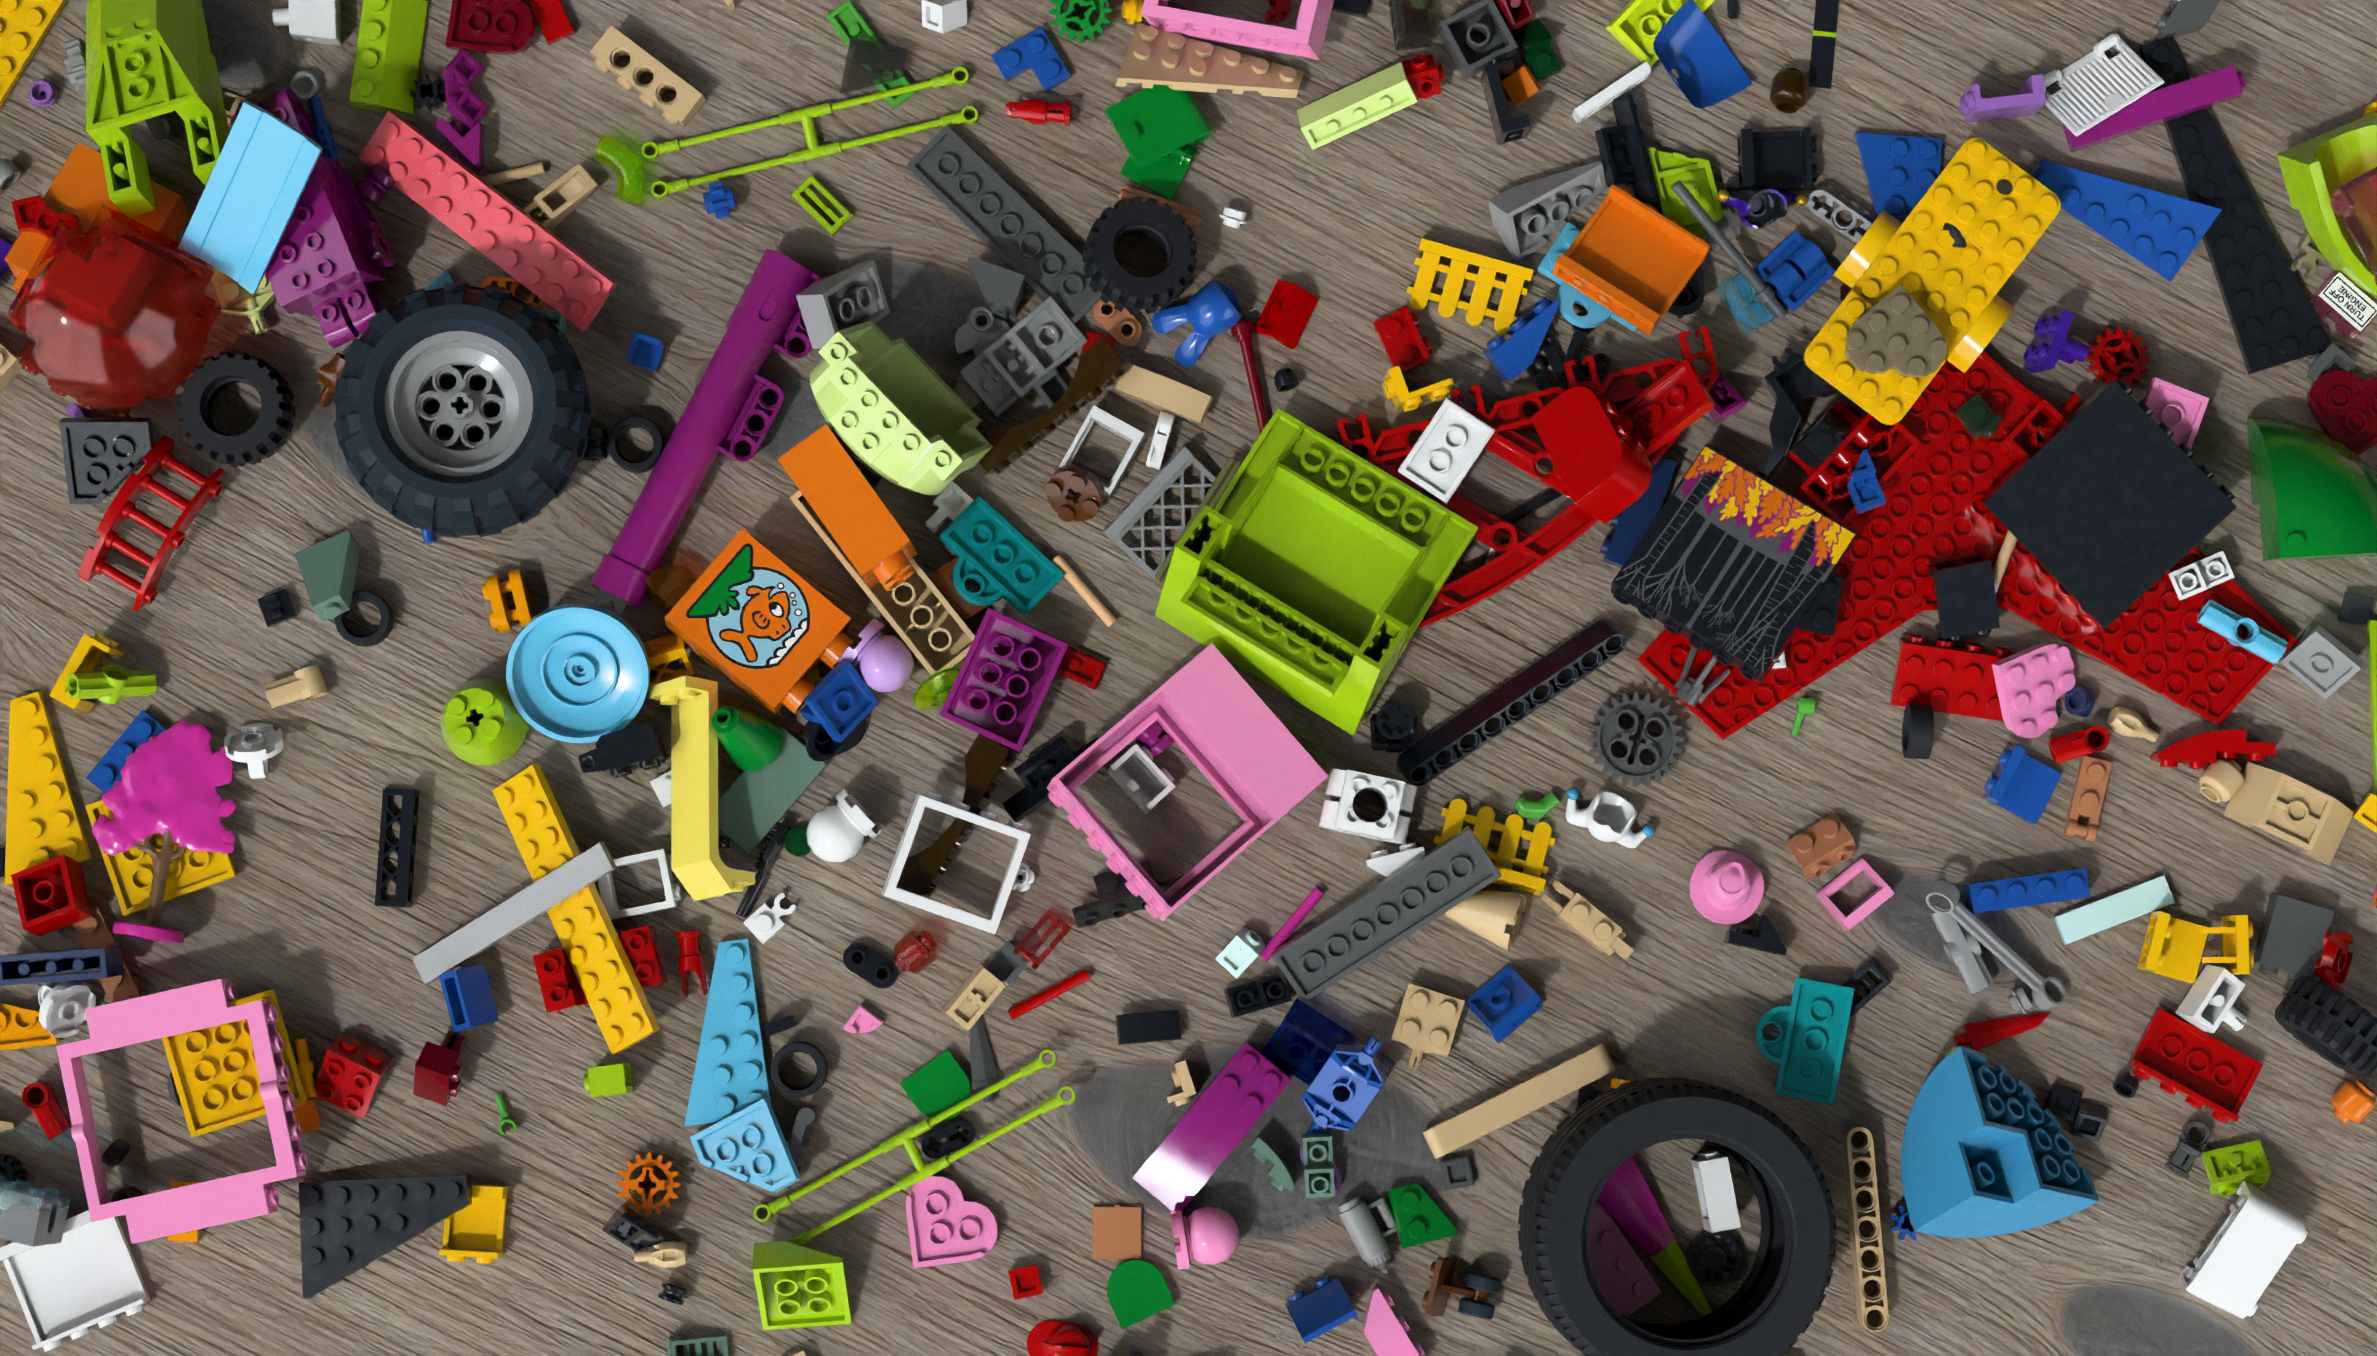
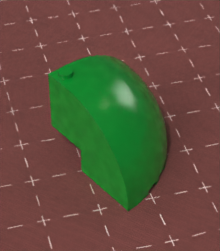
[2247,418,2377,561]

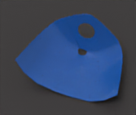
[1653,0,1753,108]

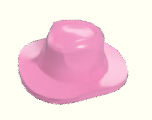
[1689,850,1764,925]

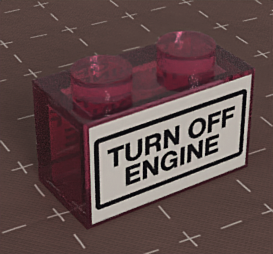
[2309,270,2377,338]

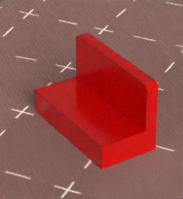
[1254,279,1318,350]

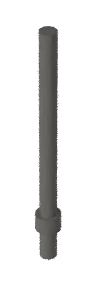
[1671,180,1788,319]

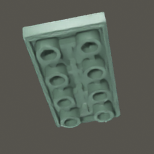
[718,727,827,854]

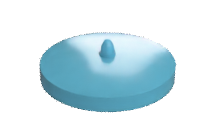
[506,603,650,743]

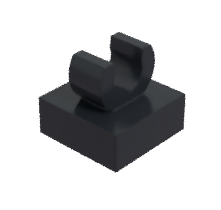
[257,589,297,627]

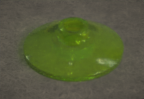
[913,668,960,711]

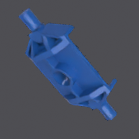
[1302,1034,1388,1134]

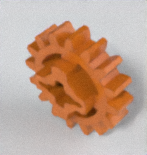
[616,1152,682,1217]

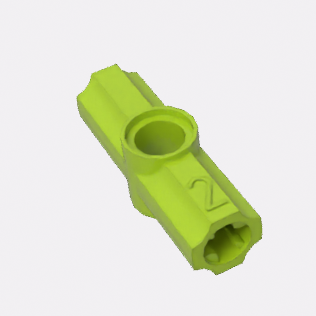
[65,665,158,704]

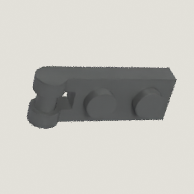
[786,1107,817,1189]

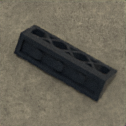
[375,788,420,908]

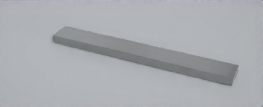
[412,842,617,984]

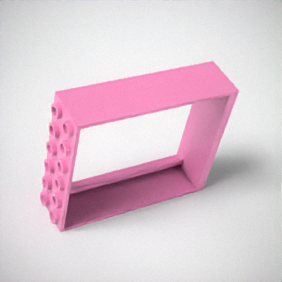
[1141,0,1334,60]

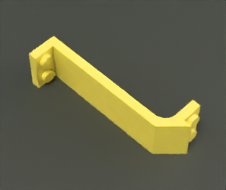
[648,675,755,901]

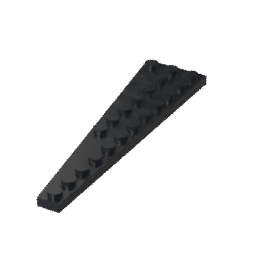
[2139,37,2331,375]

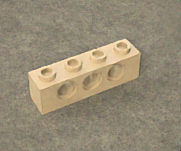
[590,25,706,128]

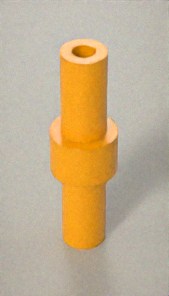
[294,1038,317,1098]

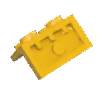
[2137,911,2208,984]

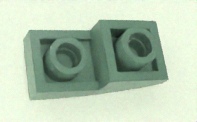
[1302,1133,1335,1198]
[1250,1136,1295,1192]

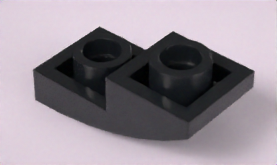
[1224,973,1292,1018]
[1116,1010,1181,1045]

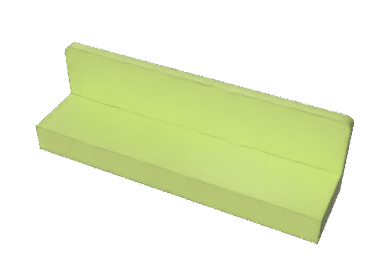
[1297,62,1418,150]

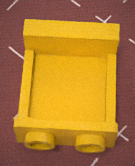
[49,633,124,714]
[439,1184,508,1264]

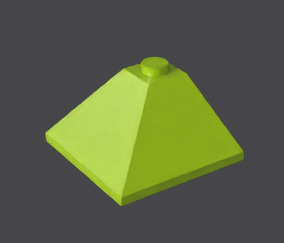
[753,1241,852,1331]

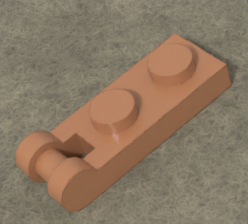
[2064,756,2112,842]

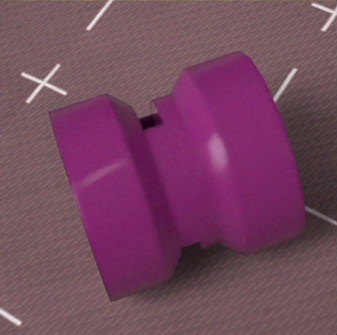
[355,165,395,205]
[1136,720,1175,759]

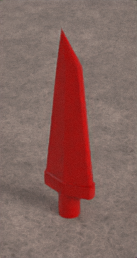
[1953,1012,2051,1051]

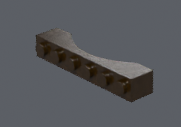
[979,337,1128,475]
[897,734,1012,898]

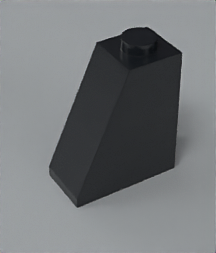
[1790,408,1852,470]

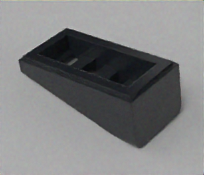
[1841,957,1893,1017]

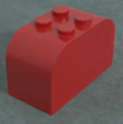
[1530,386,1652,524]

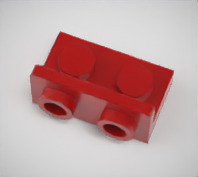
[1373,306,1432,374]

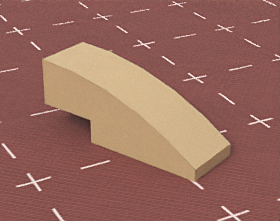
[523,164,598,231]
[1115,362,1213,424]

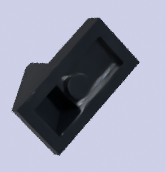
[1724,914,1787,956]

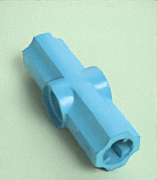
[2197,599,2288,665]

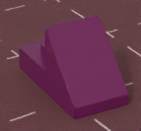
[434,117,485,172]

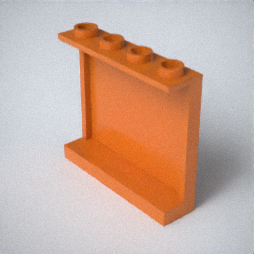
[1552,184,1710,336]

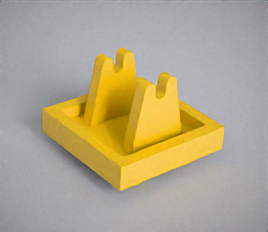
[2201,915,2254,975]

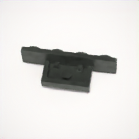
[1072,860,1183,928]

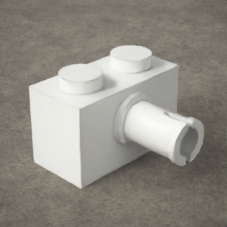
[2175,964,2248,1033]

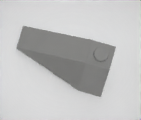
[1488,161,1607,261]

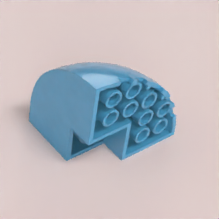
[1901,1046,2099,1238]

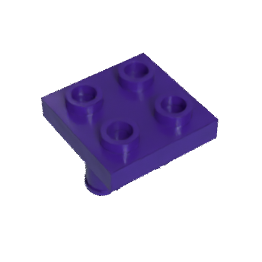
[2023,310,2090,373]

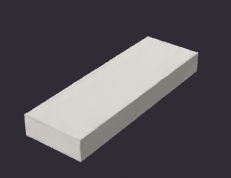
[1572,62,1652,123]

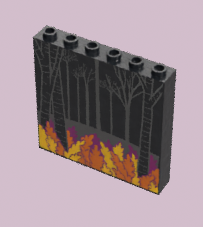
[1611,444,1857,683]

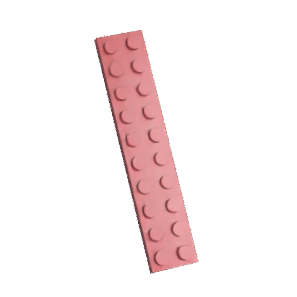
[359,110,617,331]

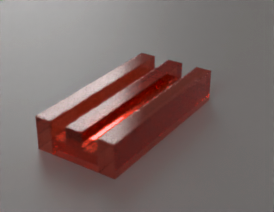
[1013,909,1071,970]

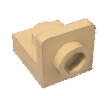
[1167,1060,1197,1107]

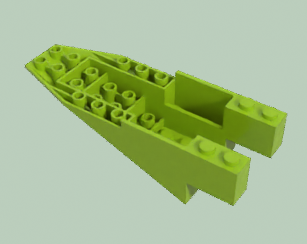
[86,0,230,218]

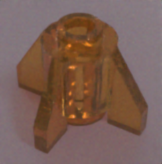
[645,564,694,613]

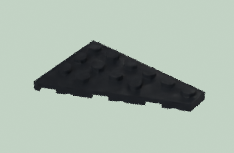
[299,1174,472,1299]

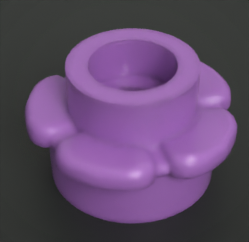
[28,79,58,108]

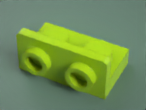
[2201,1139,2271,1196]

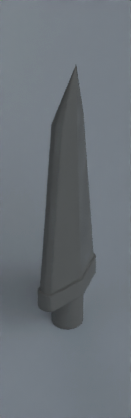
[969,1017,1000,1103]

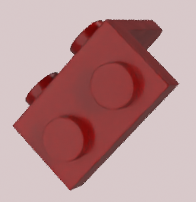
[314,1032,394,1118]

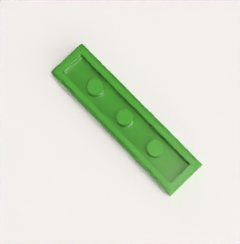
[826,0,917,110]

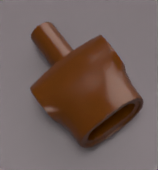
[316,352,345,408]

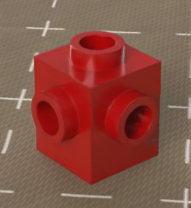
[1398,54,1445,99]

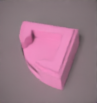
[843,1004,884,1034]

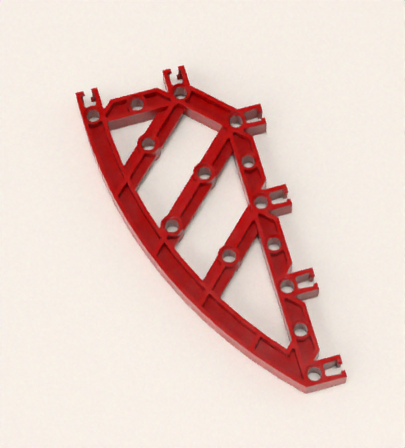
[1337,326,1720,632]

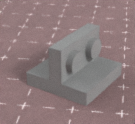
[2280,621,2365,699]

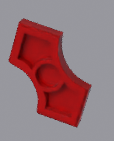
[11,195,85,252]

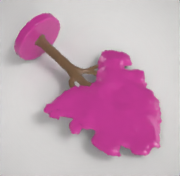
[92,718,236,944]

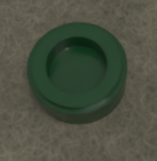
[784,827,812,857]

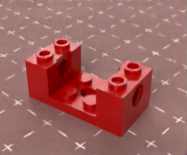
[532,925,668,1013]

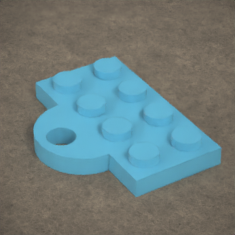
[1537,222,1637,332]

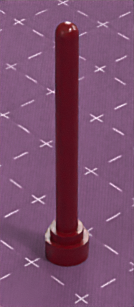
[1230,321,1269,434]

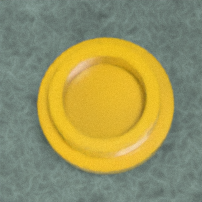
[1122,0,1143,25]

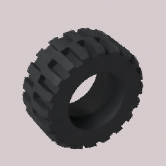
[1082,197,1197,315]
[176,351,295,466]
[2275,975,2377,1079]

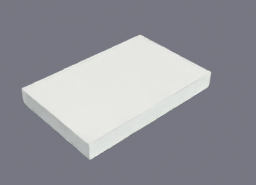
[1398,398,1495,504]

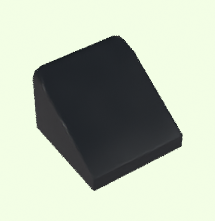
[2070,1100,2108,1142]

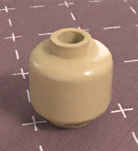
[2199,759,2244,803]

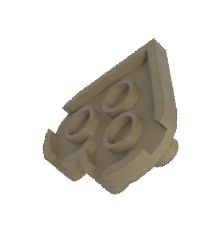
[1845,285,1948,378]

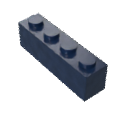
[1600,456,1678,568]
[0,945,123,986]

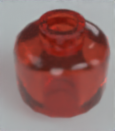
[893,930,938,973]

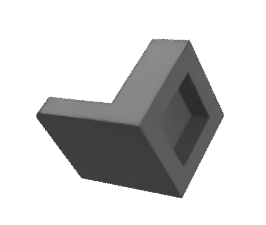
[1032,368,1068,410]
[987,941,1031,987]

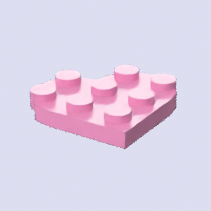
[1992,642,2076,739]
[906,1175,998,1268]

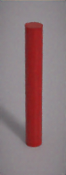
[1007,969,1091,1020]

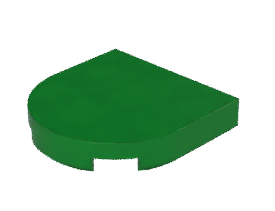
[900,1049,971,1120]
[1107,1259,1176,1329]

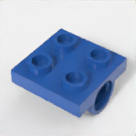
[1754,230,1836,313]

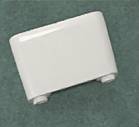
[2178,1180,2309,1319]

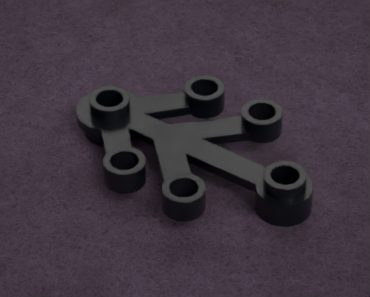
[1527,312,1609,391]

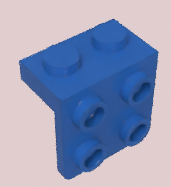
[1983,745,2060,824]

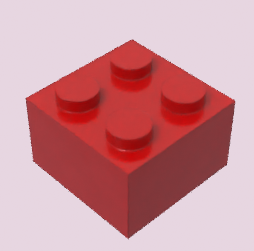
[11,855,93,936]

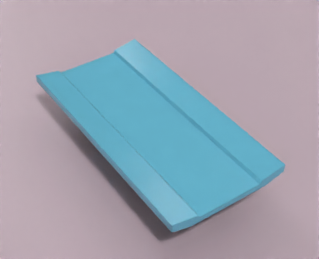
[178,101,323,295]

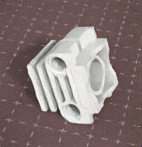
[1318,768,1417,845]

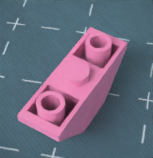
[1362,1287,1426,1356]

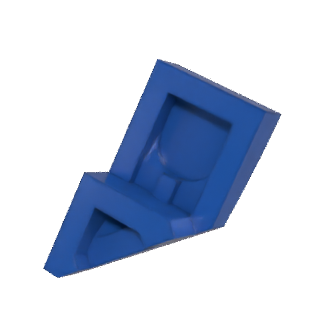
[1847,449,1886,514]

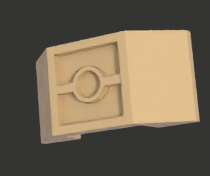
[2222,762,2354,865]

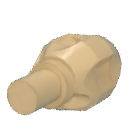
[2107,706,2159,743]
[634,1241,688,1268]

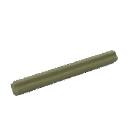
[1155,457,1242,584]

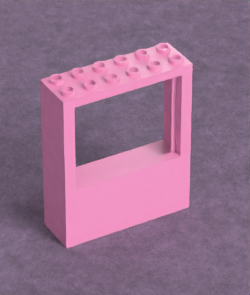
[1047,643,1328,921]

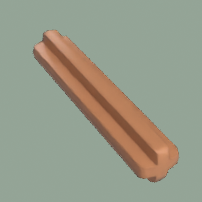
[1119,185,1203,227]

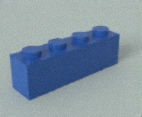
[1963,868,2090,914]

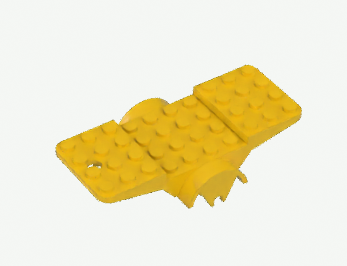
[1804,138,2061,425]

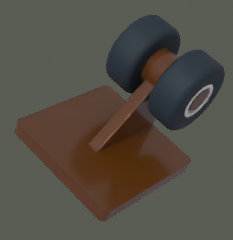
[1422,1257,1501,1319]

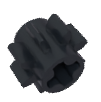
[410,74,446,113]

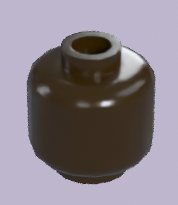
[1770,68,1810,113]

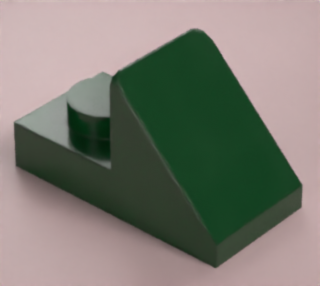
[1512,19,1561,82]

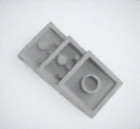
[957,296,1087,419]

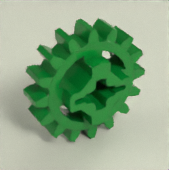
[1049,0,1113,43]

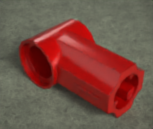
[2048,725,2110,764]
[22,1081,72,1140]

